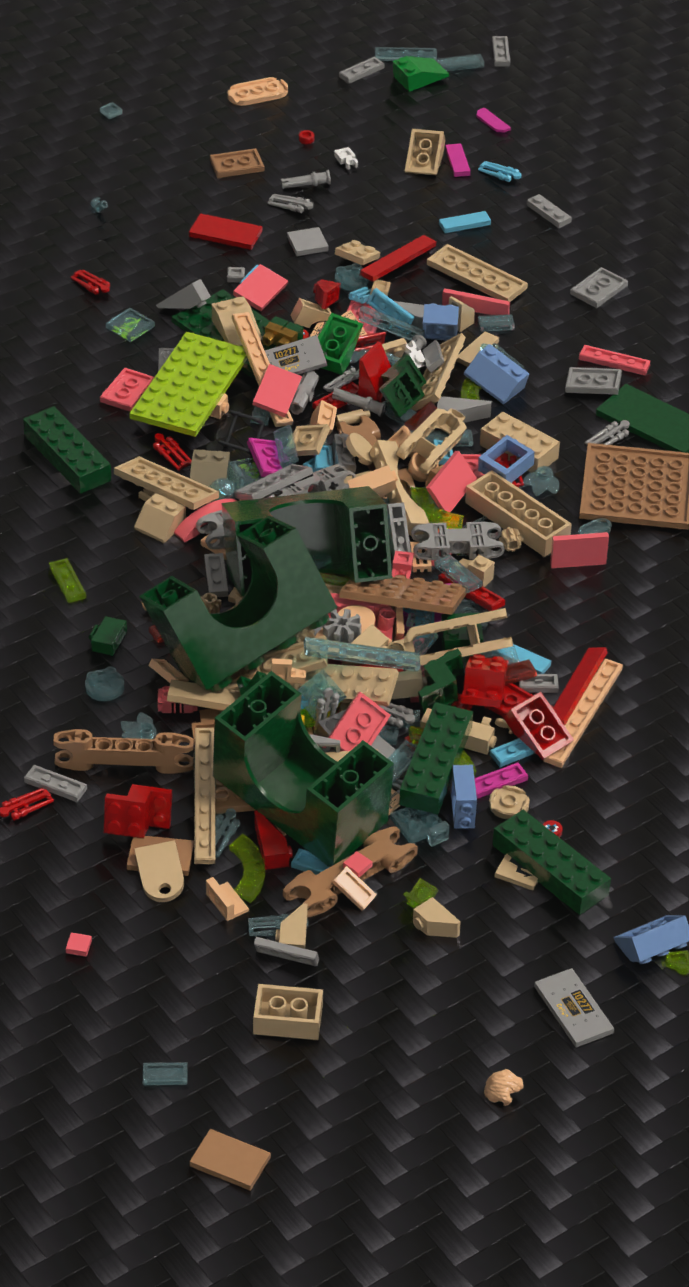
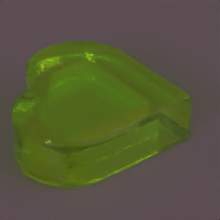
[665,950,689,975]

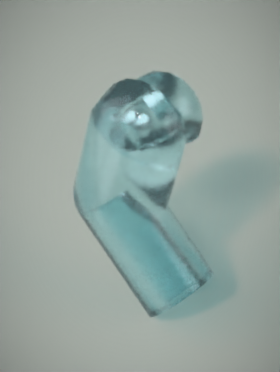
[91,197,108,212]

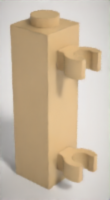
[420,708,497,755]

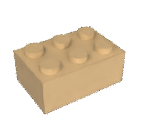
[253,984,323,1040]

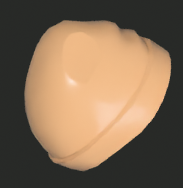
[408,452,439,482]

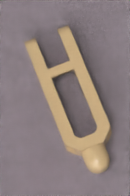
[396,408,467,475]
[386,608,513,666]

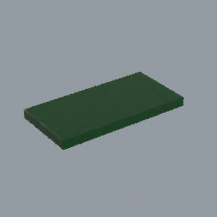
[596,384,689,453]

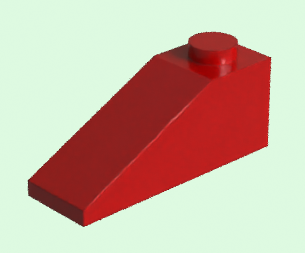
[313,279,341,309]
[254,811,292,870]

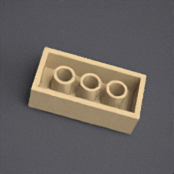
[480,412,560,476]

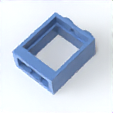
[478,435,535,483]
[450,765,477,829]

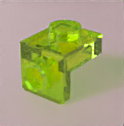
[404,878,439,908]

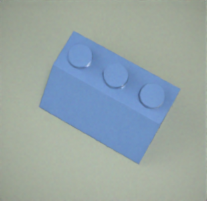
[464,344,529,404]
[613,915,689,964]

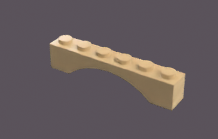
[370,440,429,535]

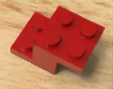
[461,654,509,708]
[104,784,172,838]

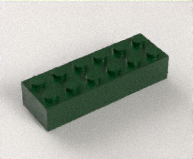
[23,406,111,494]
[399,702,473,814]
[492,809,611,915]

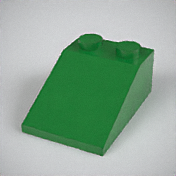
[393,56,449,92]
[318,313,363,375]

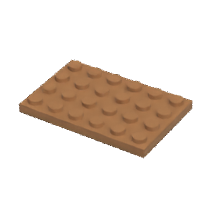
[339,575,467,615]

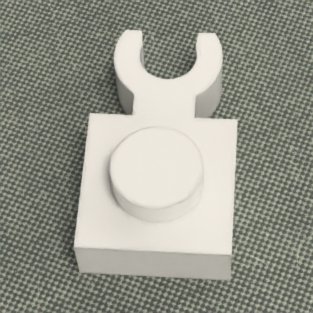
[334,147,358,170]
[404,340,427,370]

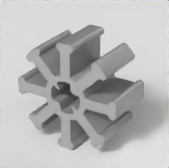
[323,609,361,649]

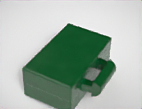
[88,616,127,656]

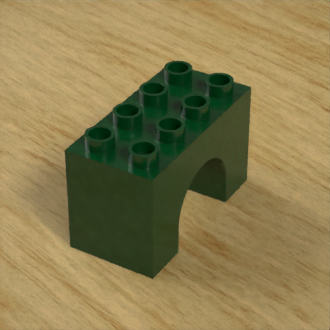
[221,486,392,597]
[139,516,338,691]
[213,671,394,867]

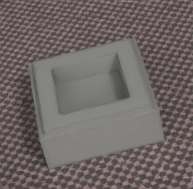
[227,267,245,282]

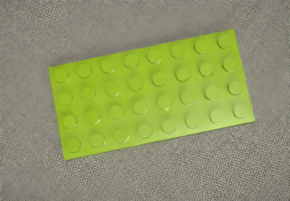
[130,332,248,437]

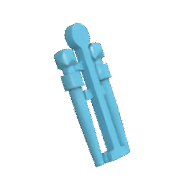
[478,161,521,182]

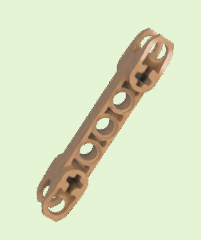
[337,415,416,504]
[53,729,194,774]
[283,827,418,918]

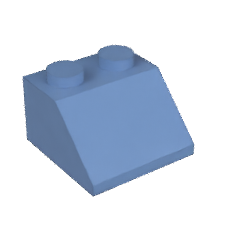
[423,303,459,340]

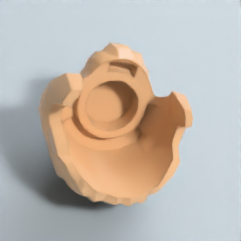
[484,1069,524,1106]

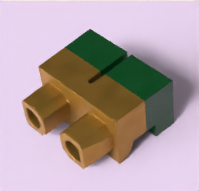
[263,316,303,347]

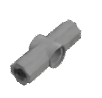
[289,371,319,415]

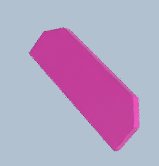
[476,108,511,133]

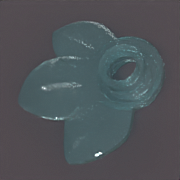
[524,466,559,496]
[121,713,157,739]

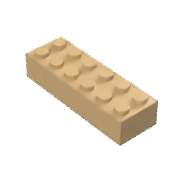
[465,470,572,557]

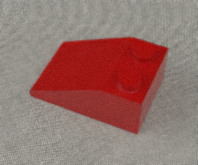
[358,341,391,403]
[503,692,574,760]

